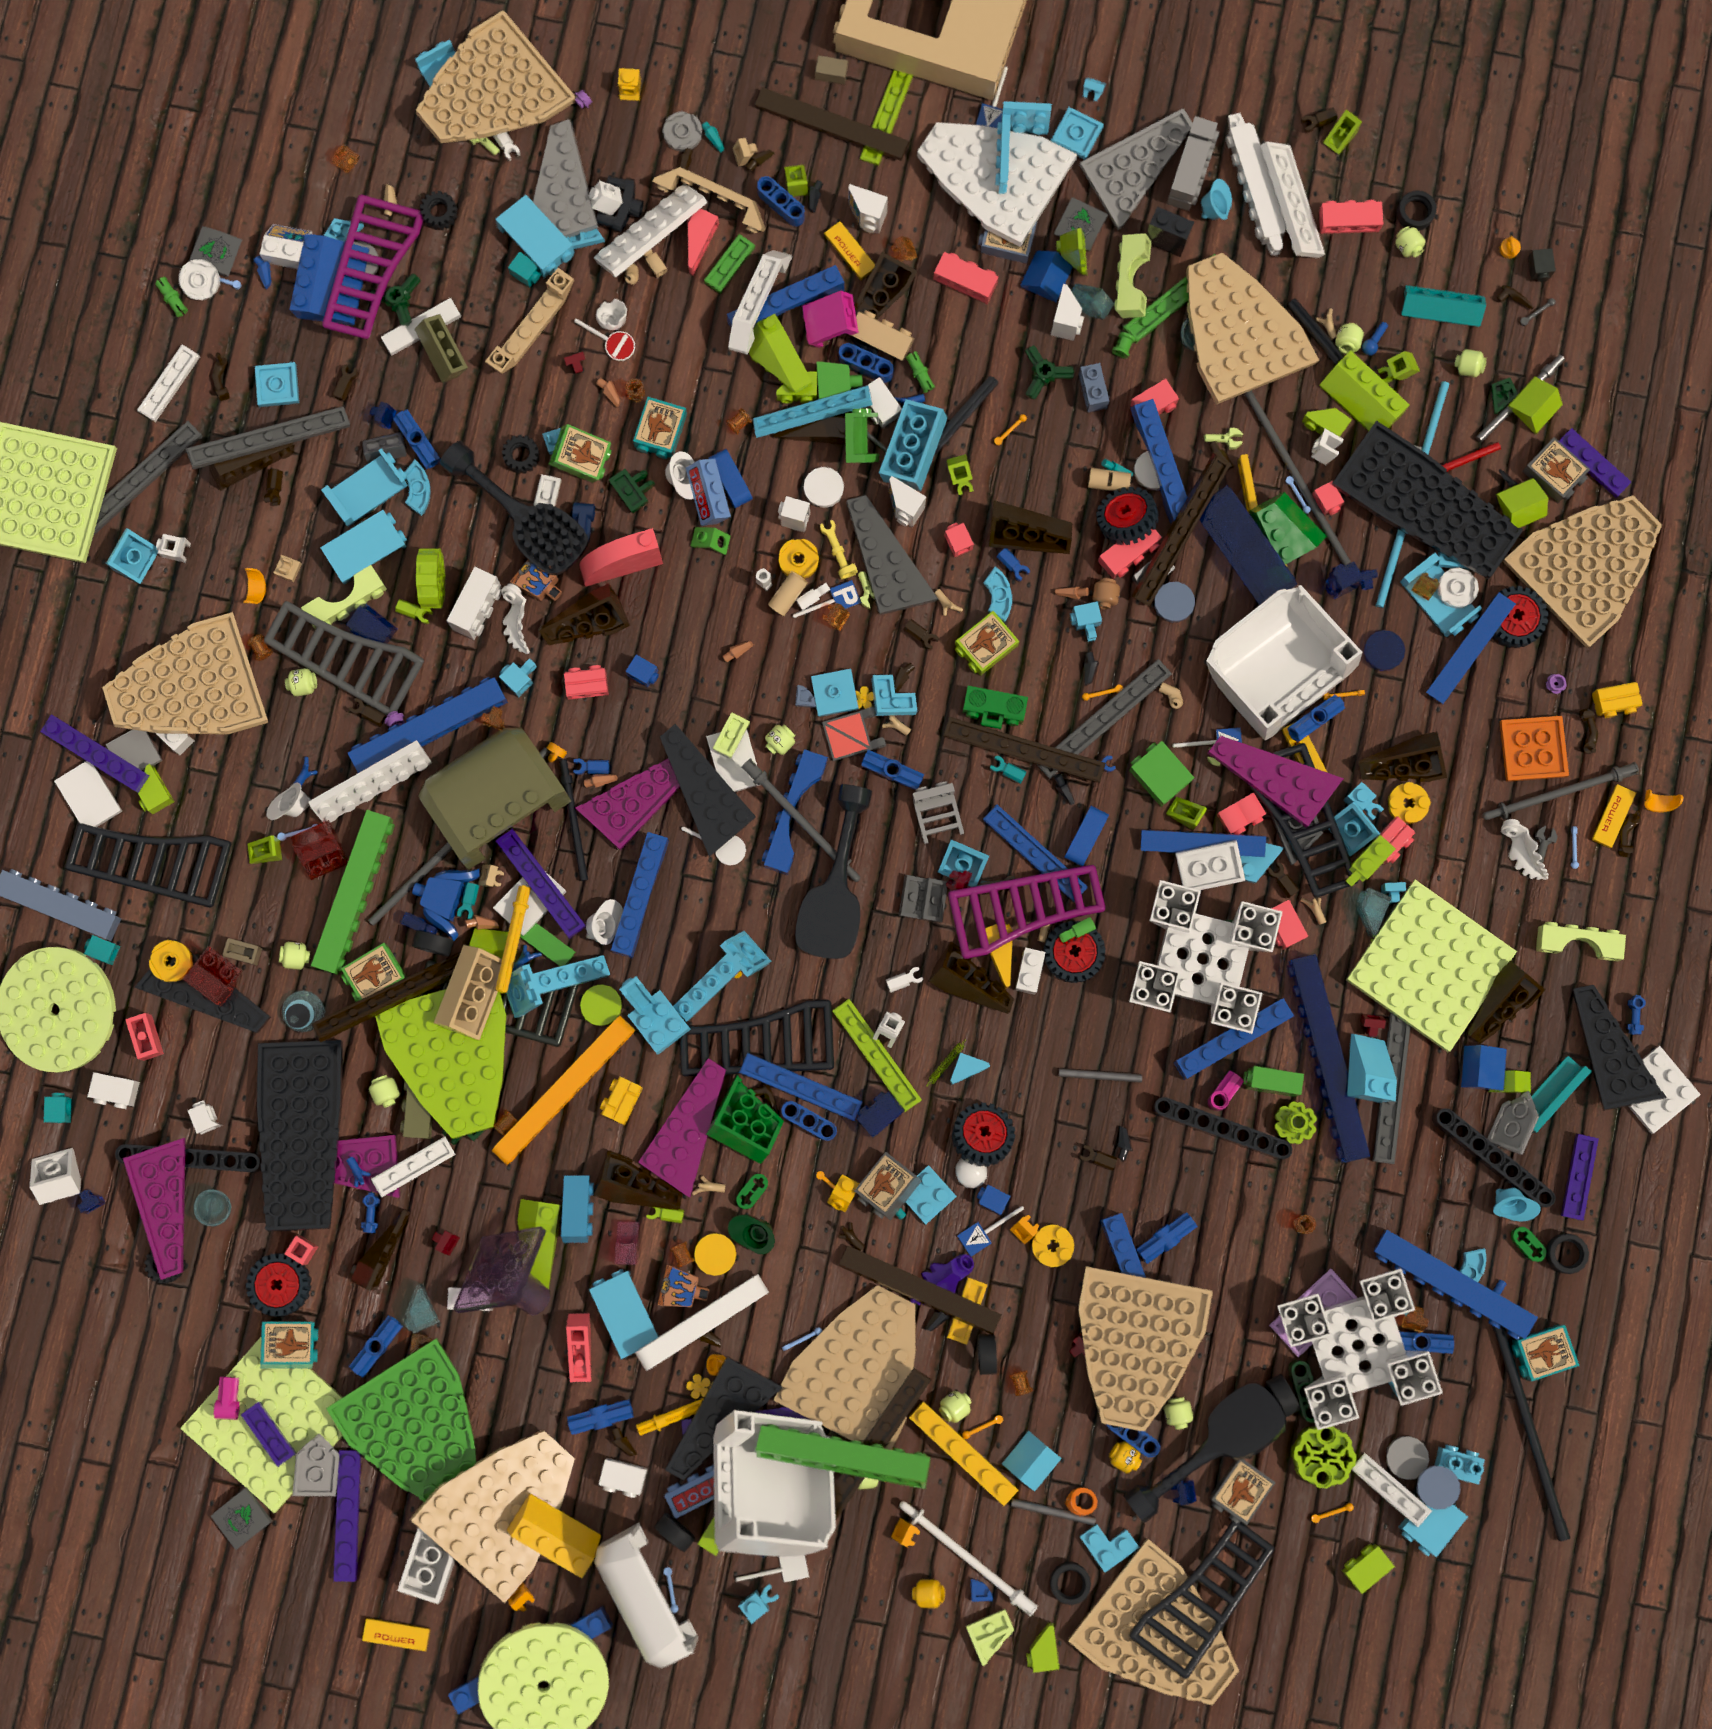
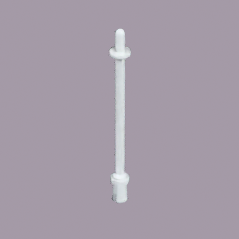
[899,1501,1038,1617]

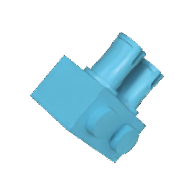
[1434,1445,1485,1484]

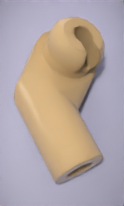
[625,263,639,284]
[1159,682,1183,709]

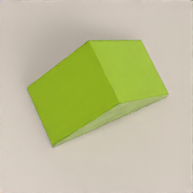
[1323,110,1362,154]
[785,165,808,197]
[1166,797,1207,830]
[248,836,282,864]
[1488,1070,1531,1093]

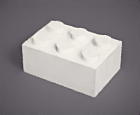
[447,567,502,640]
[397,1527,455,1604]

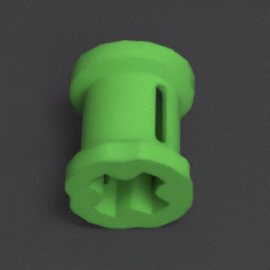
[1112,332,1136,359]

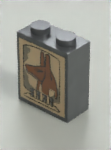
[1522,437,1590,503]
[855,1152,922,1221]
[1209,1459,1276,1525]

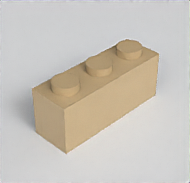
[852,310,915,360]

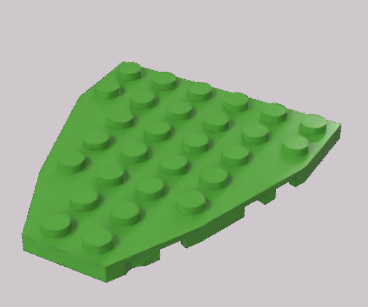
[326,1338,476,1502]

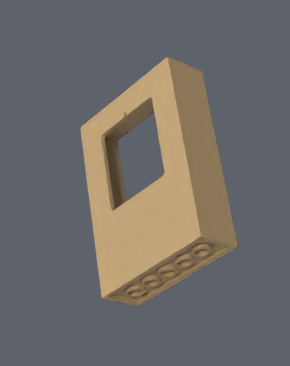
[833,0,1027,100]

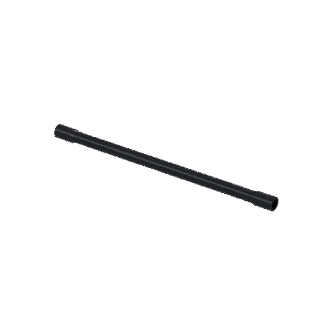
[1492,1325,1570,1542]

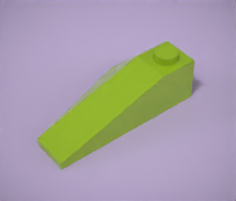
[1056,228,1087,276]
[748,314,813,393]
[517,1199,563,1289]

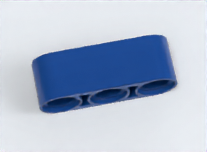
[757,176,805,226]
[839,343,893,383]
[708,449,753,508]
[1064,805,1109,866]
[781,1101,837,1141]
[1106,1424,1160,1457]

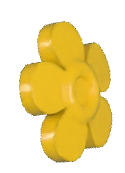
[856,686,874,709]
[686,1374,711,1399]

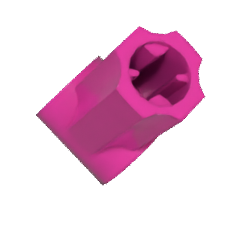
[1208,1070,1244,1111]
[214,1377,240,1420]

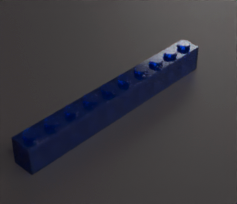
[1287,954,1370,1163]

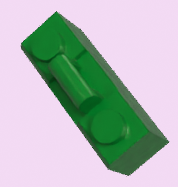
[963,686,1028,729]

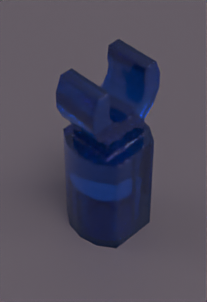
[401,912,439,934]

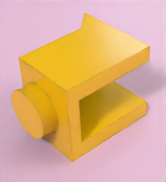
[618,68,641,101]

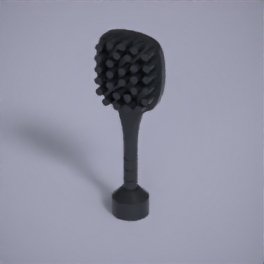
[440,441,588,575]
[795,784,873,959]
[1123,1383,1286,1523]

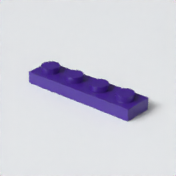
[1559,428,1631,498]
[1561,1134,1599,1221]

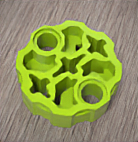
[416,548,445,608]
[1291,1426,1356,1488]

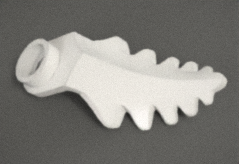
[501,584,530,654]
[1501,819,1549,880]

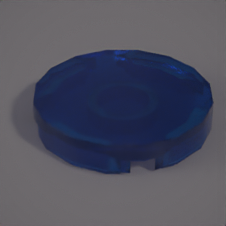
[1363,630,1405,671]

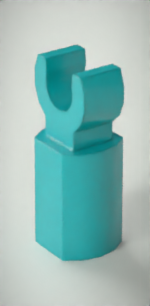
[990,756,1027,784]
[457,882,479,919]

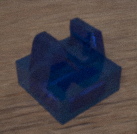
[369,402,396,429]
[1352,569,1378,590]
[77,1189,106,1214]
[1171,1480,1197,1505]

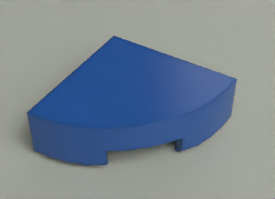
[970,1579,993,1602]

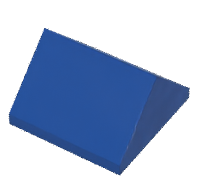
[1020,251,1073,302]
[1461,1045,1507,1091]

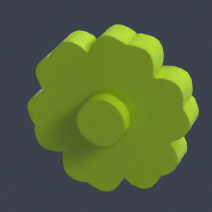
[1274,1102,1317,1144]

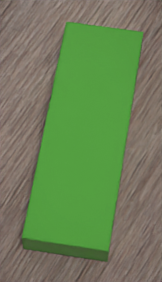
[704,234,755,294]
[520,923,576,966]

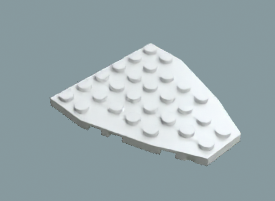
[917,123,1077,247]

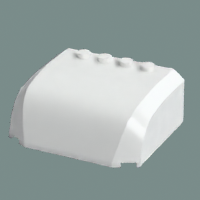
[1206,585,1362,740]
[713,1410,836,1557]
[595,1523,699,1668]

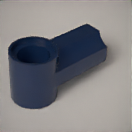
[572,502,595,543]

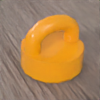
[1500,236,1521,259]
[547,742,567,763]
[706,1354,725,1376]

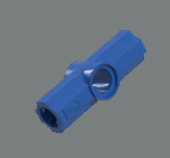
[393,410,441,469]
[1287,694,1345,742]
[861,750,924,790]
[1136,1212,1197,1264]
[349,1315,403,1378]
[1399,1331,1454,1354]
[567,1400,634,1435]

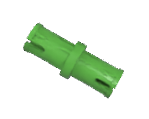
[155,277,188,317]
[906,351,935,393]

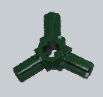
[369,274,421,326]
[1025,346,1074,400]

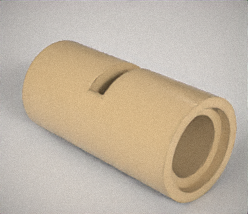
[1088,468,1131,492]
[768,571,808,616]

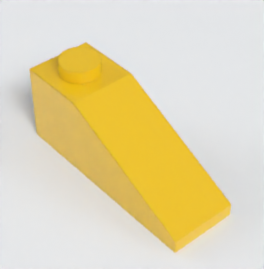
[985,924,1012,989]

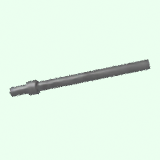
[1476,355,1565,442]

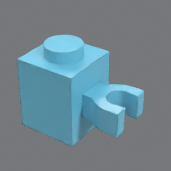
[1070,602,1102,642]
[499,658,537,697]
[1344,782,1384,821]
[739,1583,780,1624]

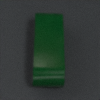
[1288,1360,1315,1422]

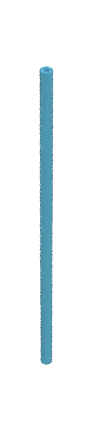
[1376,381,1449,608]

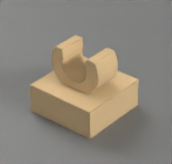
[733,138,758,166]
[274,555,302,582]
[478,865,504,887]

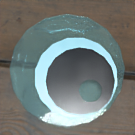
[282,991,325,1033]

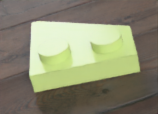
[966,1609,1014,1666]

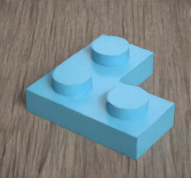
[872,675,917,716]
[1080,1523,1139,1572]

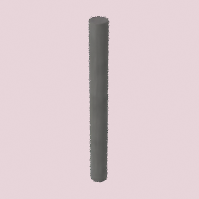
[1059,1068,1142,1083]
[1011,1498,1096,1525]

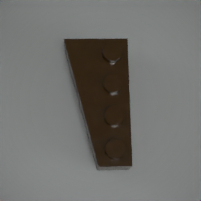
[209,443,294,491]
[989,500,1072,554]

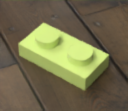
[713,712,750,759]

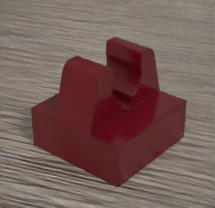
[564,352,586,374]
[946,870,972,899]
[1361,1014,1386,1037]
[432,1230,460,1256]
[1070,1332,1086,1358]

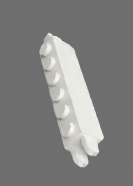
[1226,113,1286,257]

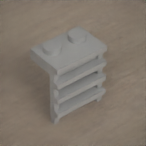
[912,781,964,844]

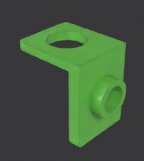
[691,527,731,555]

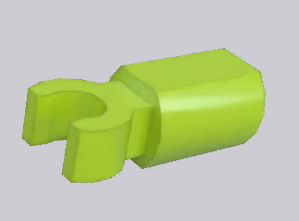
[395,599,433,624]
[646,1207,684,1224]

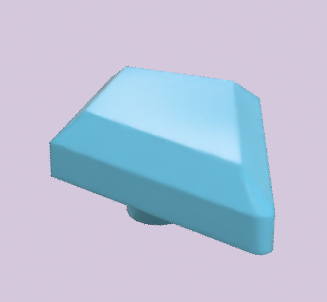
[324,218,364,241]

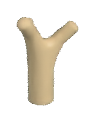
[1316,308,1337,340]
[935,589,963,616]
[882,715,911,736]
[1300,898,1327,925]
[1037,924,1052,943]
[692,1176,725,1195]

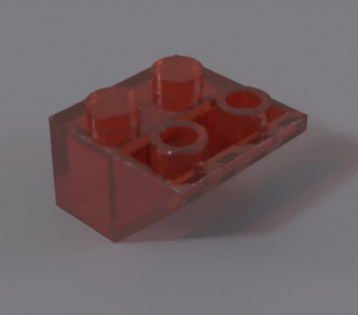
[291,820,348,880]
[183,946,242,1006]

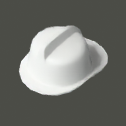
[665,452,694,500]
[267,782,311,820]
[586,899,623,945]

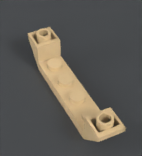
[653,167,765,233]
[485,268,574,374]

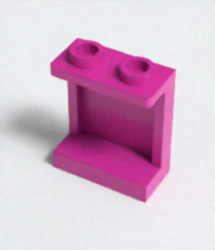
[802,291,859,348]

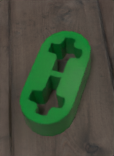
[736,1174,768,1209]
[1511,1227,1546,1262]

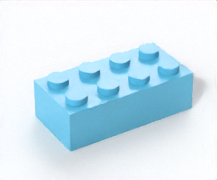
[879,399,947,492]

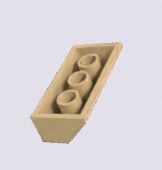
[434,945,502,1040]

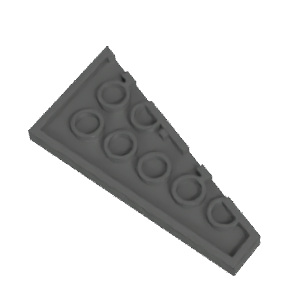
[846,496,938,615]

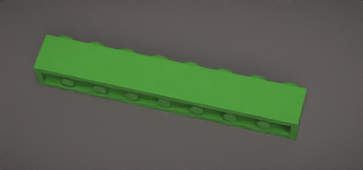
[311,810,395,975]
[756,1425,930,1489]

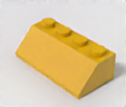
[507,1493,601,1578]

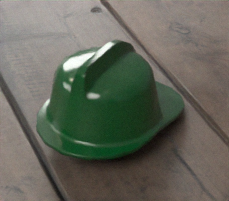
[728,1215,775,1254]

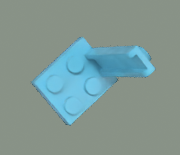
[995,101,1051,194]
[673,931,771,1022]
[506,955,610,1018]
[619,976,691,1055]

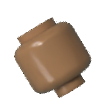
[1093,578,1120,610]

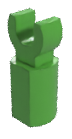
[1059,917,1096,943]

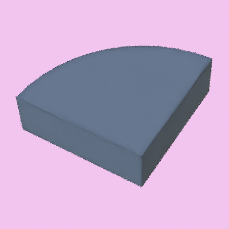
[796,685,816,708]

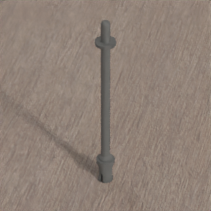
[741,758,860,882]
[1483,762,1639,820]

